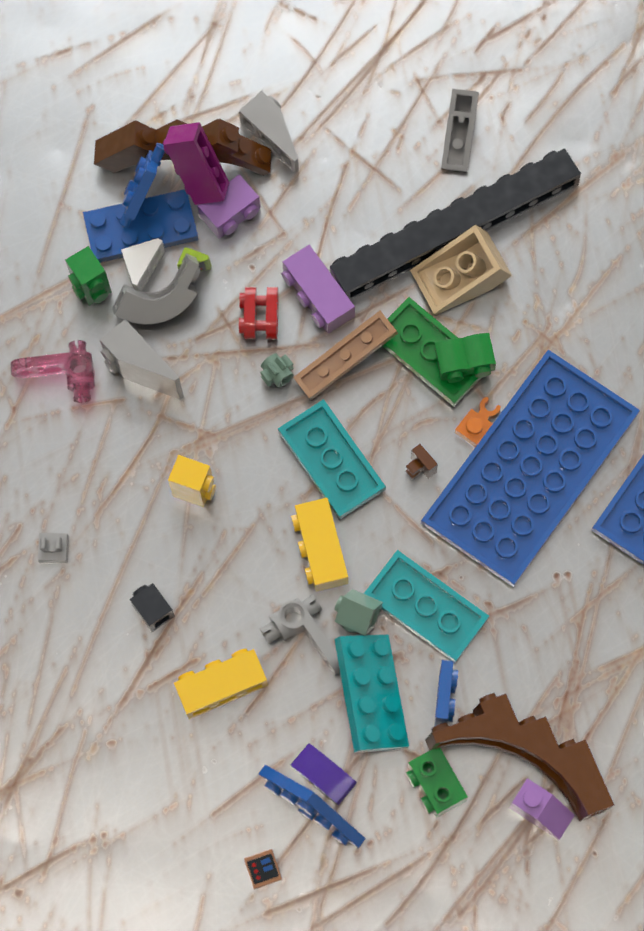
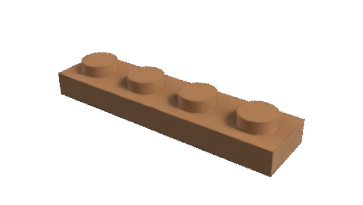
[293,310,398,400]

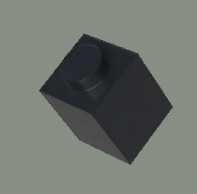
[130,583,175,632]

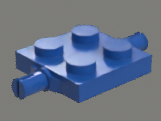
[119,143,165,227]

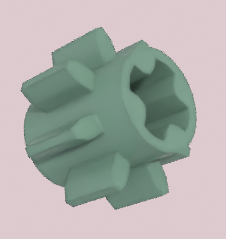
[260,353,294,388]

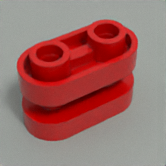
[239,287,279,339]

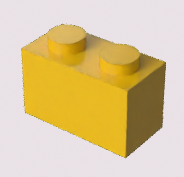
[168,455,216,507]

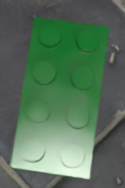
[382,297,481,407]

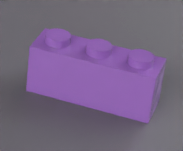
[281,245,355,334]

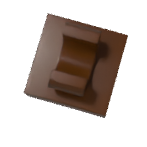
[405,444,438,480]

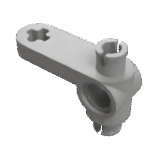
[260,595,340,675]

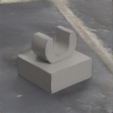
[38,533,69,563]

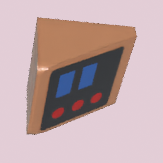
[244,849,282,889]

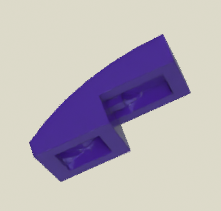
[290,743,357,805]

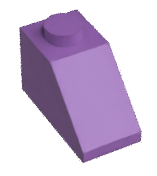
[509,778,575,840]

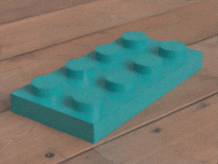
[278,399,386,520]
[364,550,489,663]
[334,634,409,753]

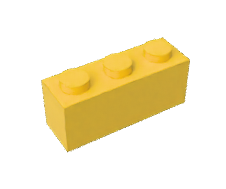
[291,497,348,592]
[174,648,268,719]

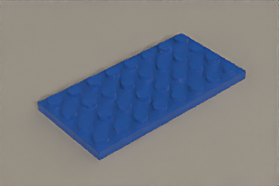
[421,350,640,587]

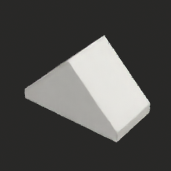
[121,238,165,291]

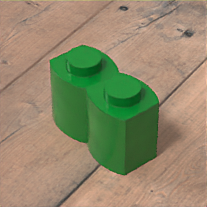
[435,333,496,383]

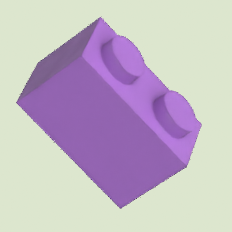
[197,174,260,239]

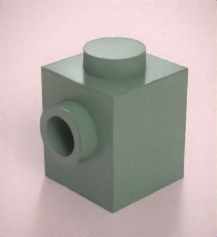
[334,589,383,635]

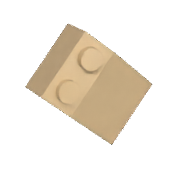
[410,225,512,315]

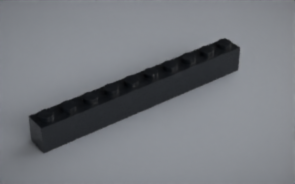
[330,148,581,300]

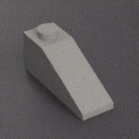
[441,88,479,172]
[239,91,299,173]

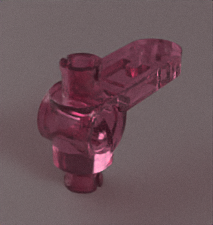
[10,340,95,403]

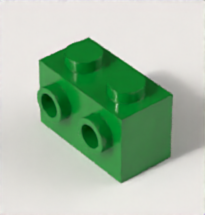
[65,246,112,306]
[406,748,468,818]

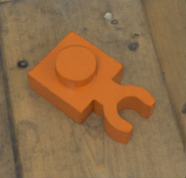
[455,397,501,447]

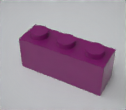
[163,122,230,205]

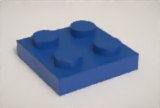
[434,660,458,727]

